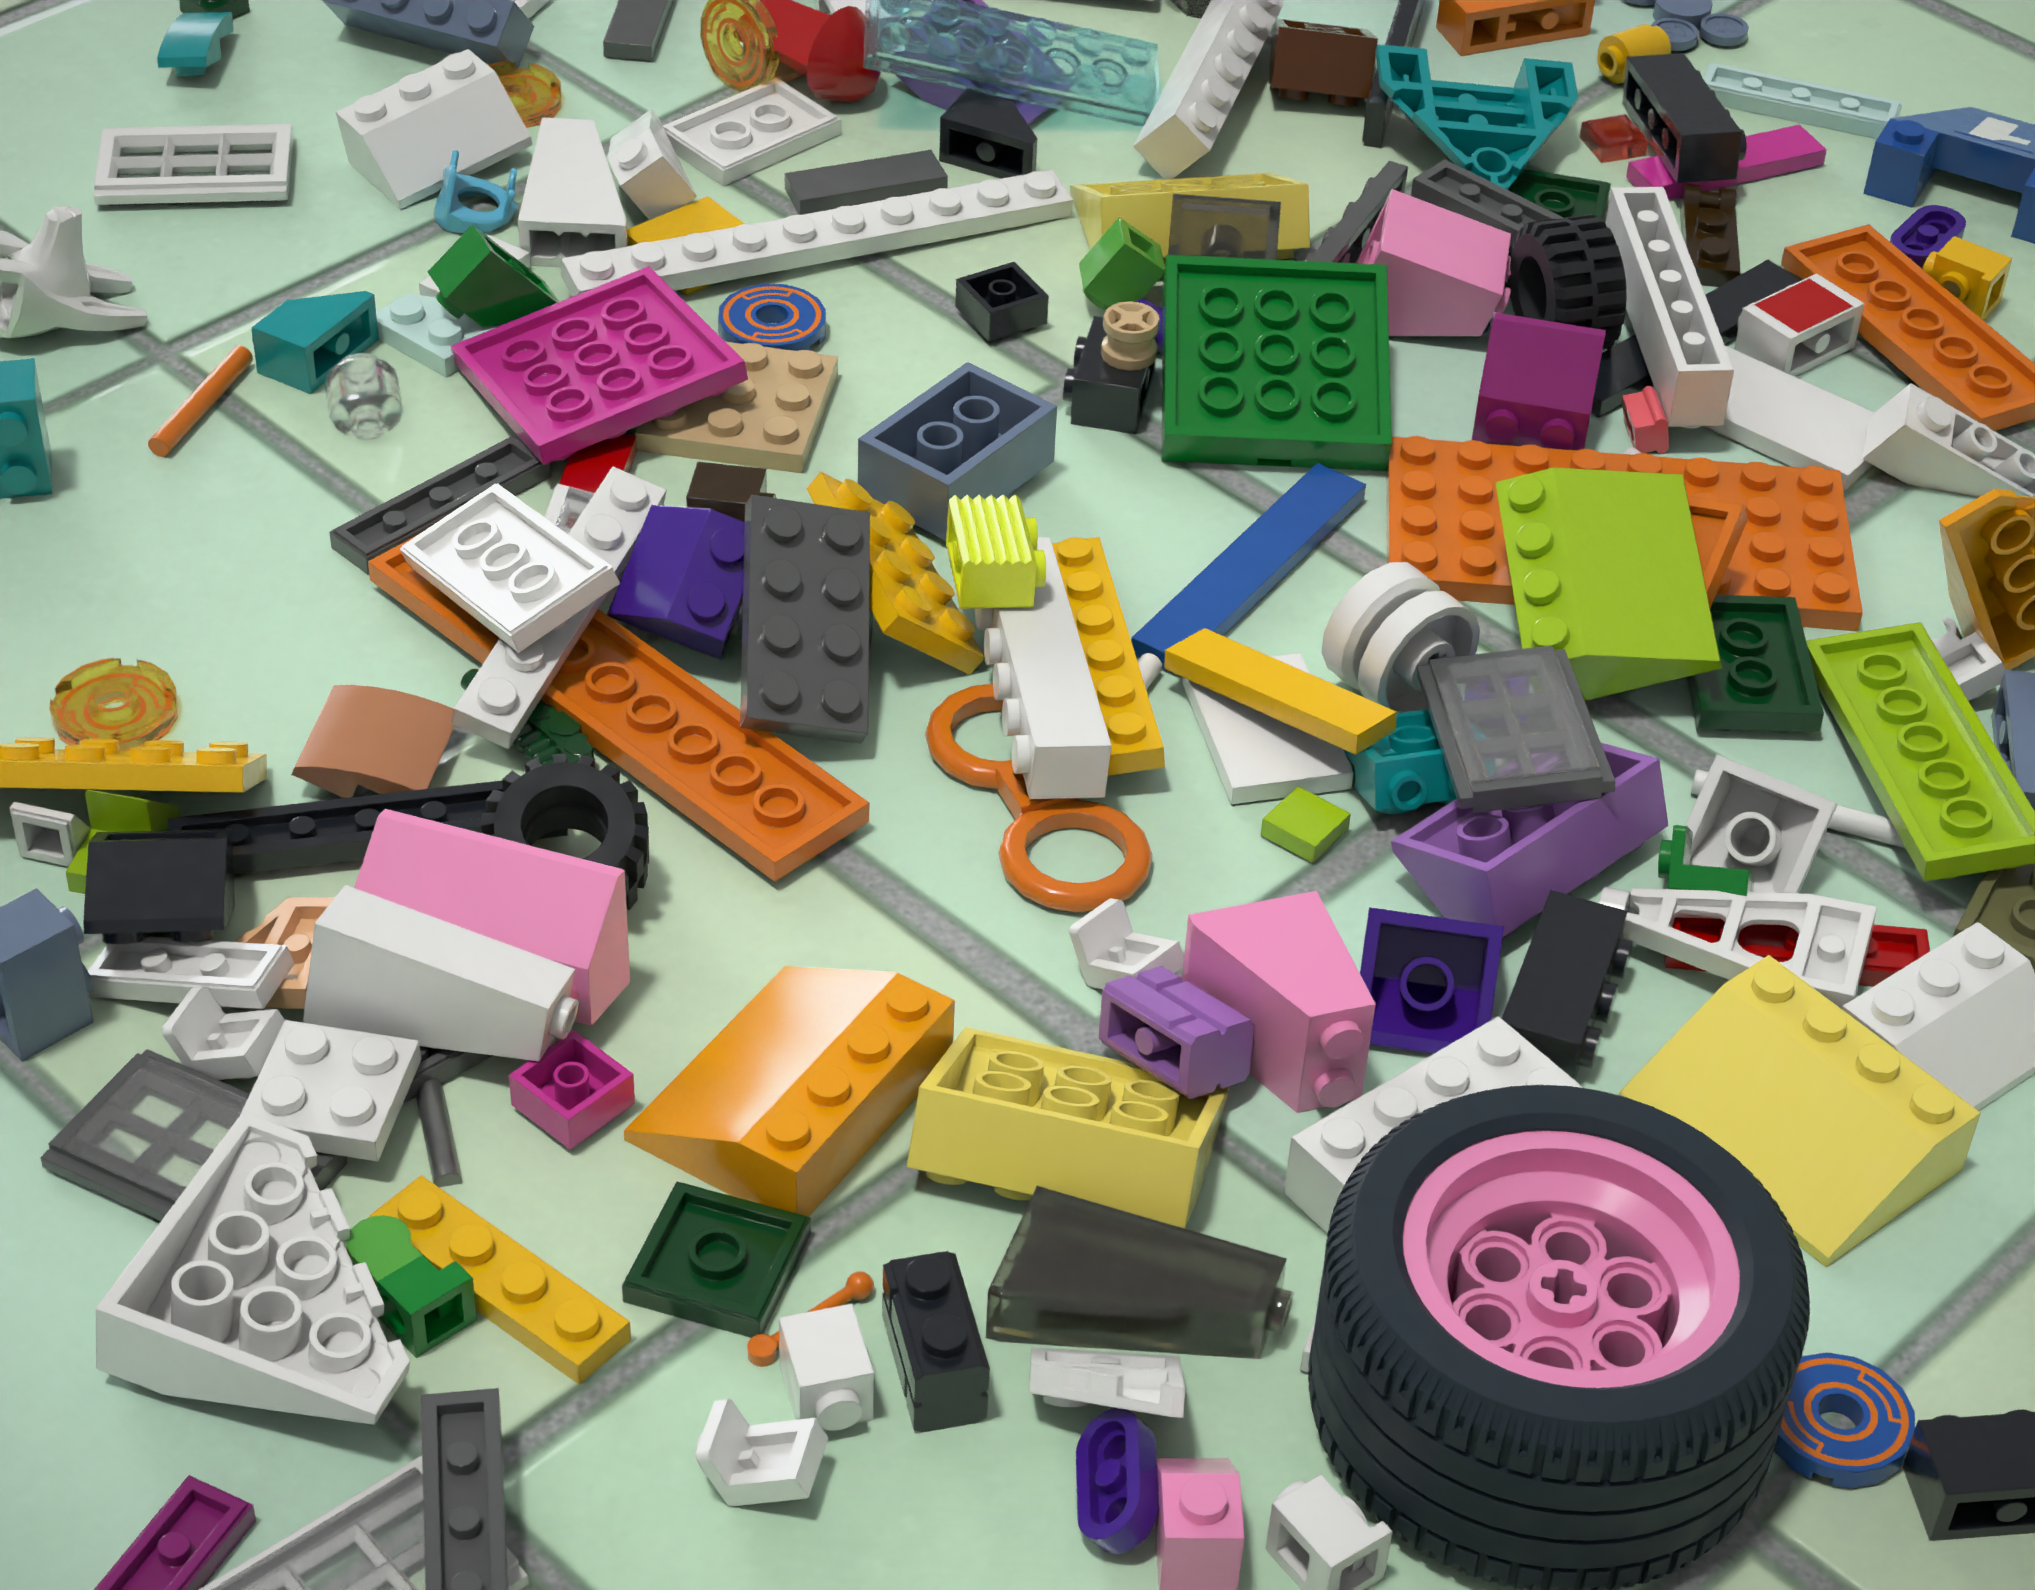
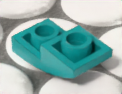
[157,12,234,76]

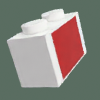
[1734,273,1865,377]

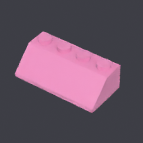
[354,809,630,1026]

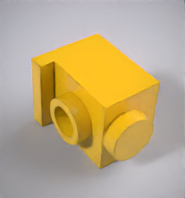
[1922,236,2013,321]

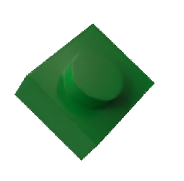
[1658,825,1755,896]

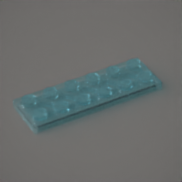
[863,0,1159,127]

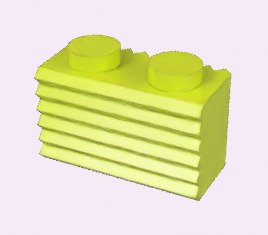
[946,494,1046,609]

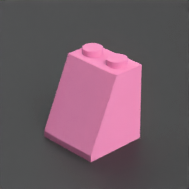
[1356,189,1511,336]
[1182,891,1376,1113]

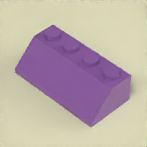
[1391,743,1668,937]

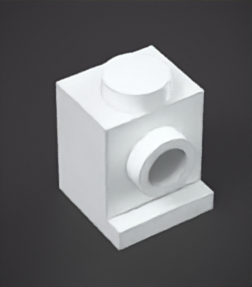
[1265,1475,1393,1590]

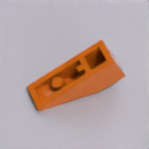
[1436,0,1595,56]

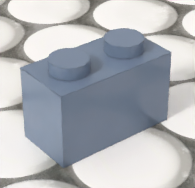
[0,888,94,1061]

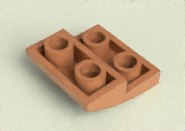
[291,685,454,798]

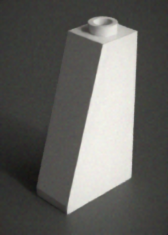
[518,117,627,267]
[303,885,579,1061]

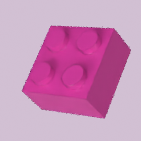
[509,1030,635,1150]

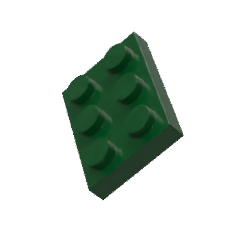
[1687,595,1824,733]

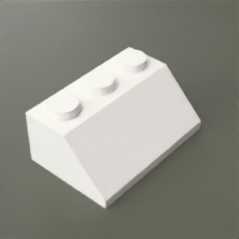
[336,49,533,210]
[1842,922,2035,1111]

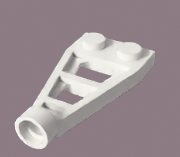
[1599,887,1877,1009]

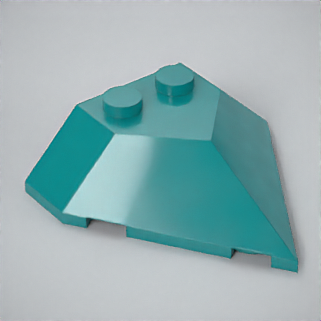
[1375,44,1579,190]

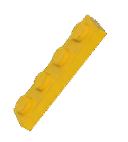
[368,1175,631,1385]

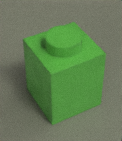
[1079,217,1165,309]

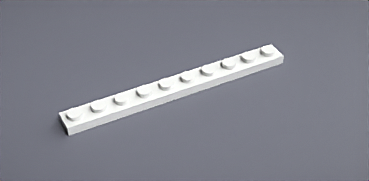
[561,170,1073,297]

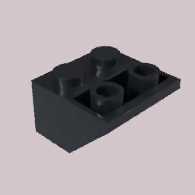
[83,829,235,944]

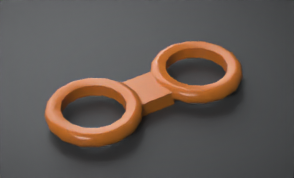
[925,684,1153,913]

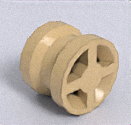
[1101,301,1160,371]

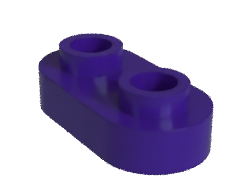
[1890,205,1966,268]
[1076,1408,1158,1554]

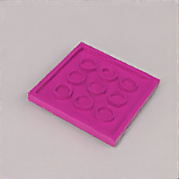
[450,266,748,465]

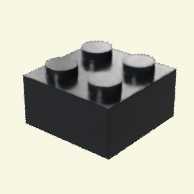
[955,262,1049,341]

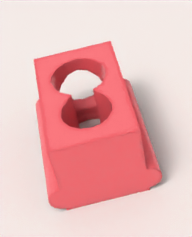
[1622,386,1669,454]

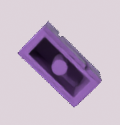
[1099,966,1255,1099]

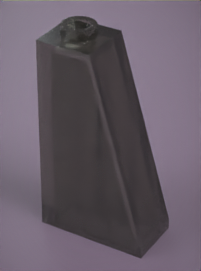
[985,1186,1294,1359]

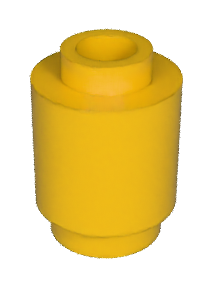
[1597,24,1671,84]

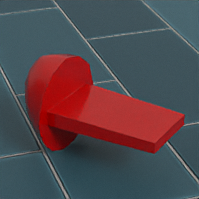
[731,0,881,102]

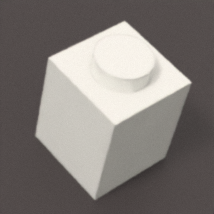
[779,1304,874,1431]

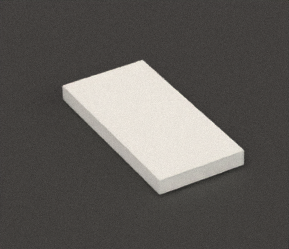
[1654,346,1874,491]
[400,484,620,653]

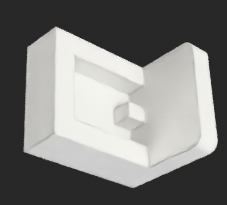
[1069,898,1184,989]
[162,986,284,1080]
[696,1399,829,1507]

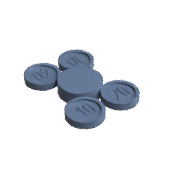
[1625,0,1749,51]

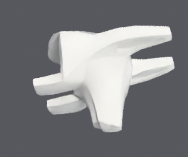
[0,206,148,339]

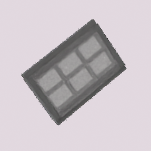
[1417,646,1615,813]
[40,1049,348,1221]

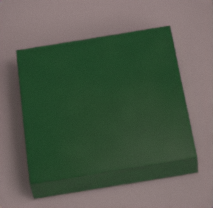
[622,1181,811,1338]

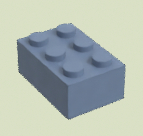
[858,362,1057,541]

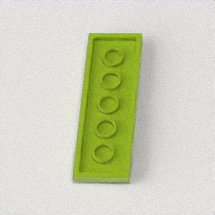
[1806,622,2035,882]

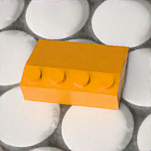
[624,966,955,1217]

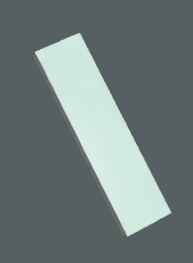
[1703,62,1902,139]

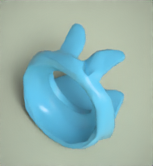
[434,150,518,234]

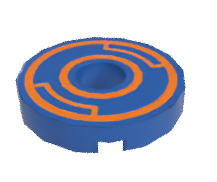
[718,284,826,351]
[1774,1352,1915,1488]

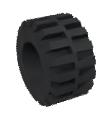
[1509,214,1627,350]
[481,754,649,910]

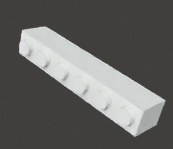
[1133,0,1284,179]
[1605,187,1734,429]
[975,537,1111,799]

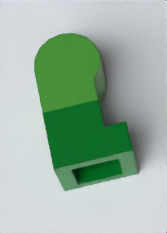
[346,1215,477,1358]

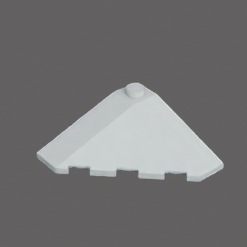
[96,1112,410,1425]

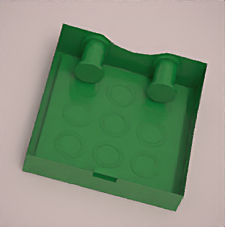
[1161,255,1392,471]

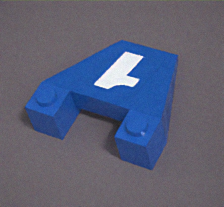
[1863,107,2035,244]

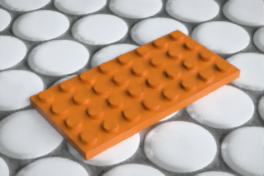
[1386,436,1863,631]

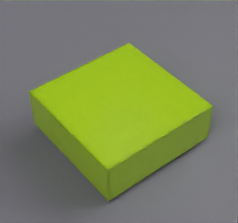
[1261,786,1351,863]

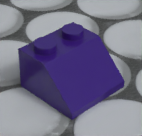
[607,504,745,660]
[1360,907,1504,1053]

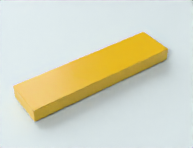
[1164,628,1397,755]

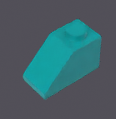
[251,291,379,394]

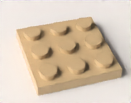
[635,342,838,473]

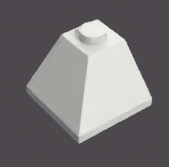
[1685,754,1838,893]

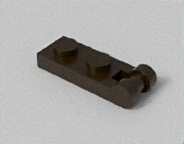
[1680,184,1741,287]

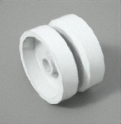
[1321,562,1480,713]

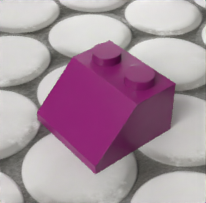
[1472,312,1606,450]

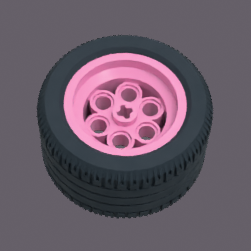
[1308,1085,1810,1590]

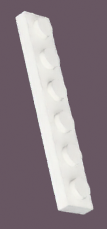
[451,467,667,749]

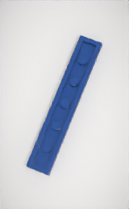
[1131,463,1366,677]

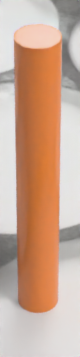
[148,345,253,457]

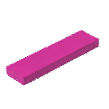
[1626,124,1827,200]

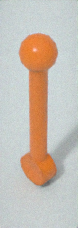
[747,1271,874,1367]

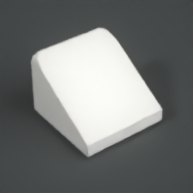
[10,802,91,867]

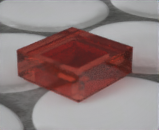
[1579,114,1649,163]

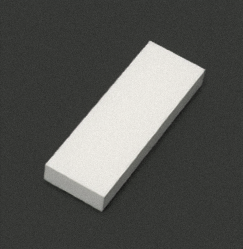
[88,936,295,1009]

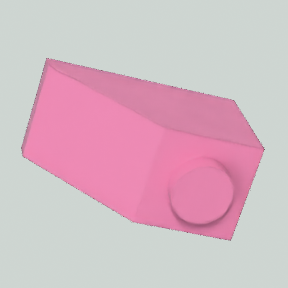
[1155,1458,1245,1590]

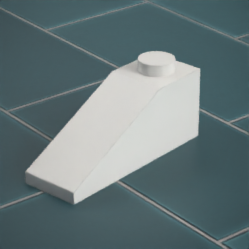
[607,109,697,220]

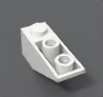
[1862,383,2035,497]

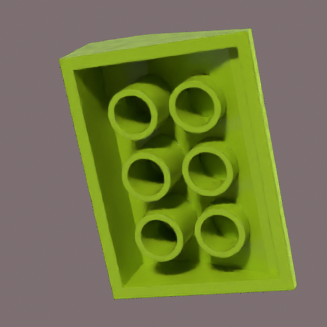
[1495,467,1722,701]

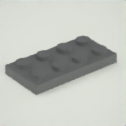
[740,494,870,744]

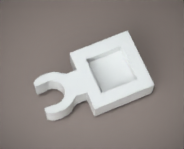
[1932,617,2005,701]

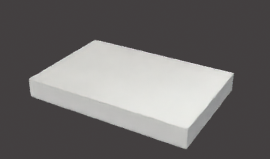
[663,77,841,186]
[1182,653,1354,804]

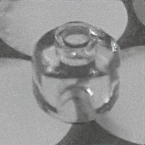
[325,353,403,440]

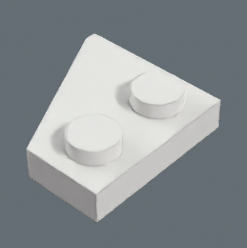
[1029,1348,1185,1418]

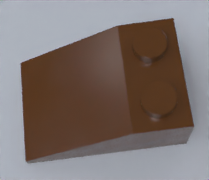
[1269,19,1378,106]

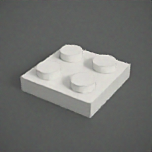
[240,1020,421,1161]

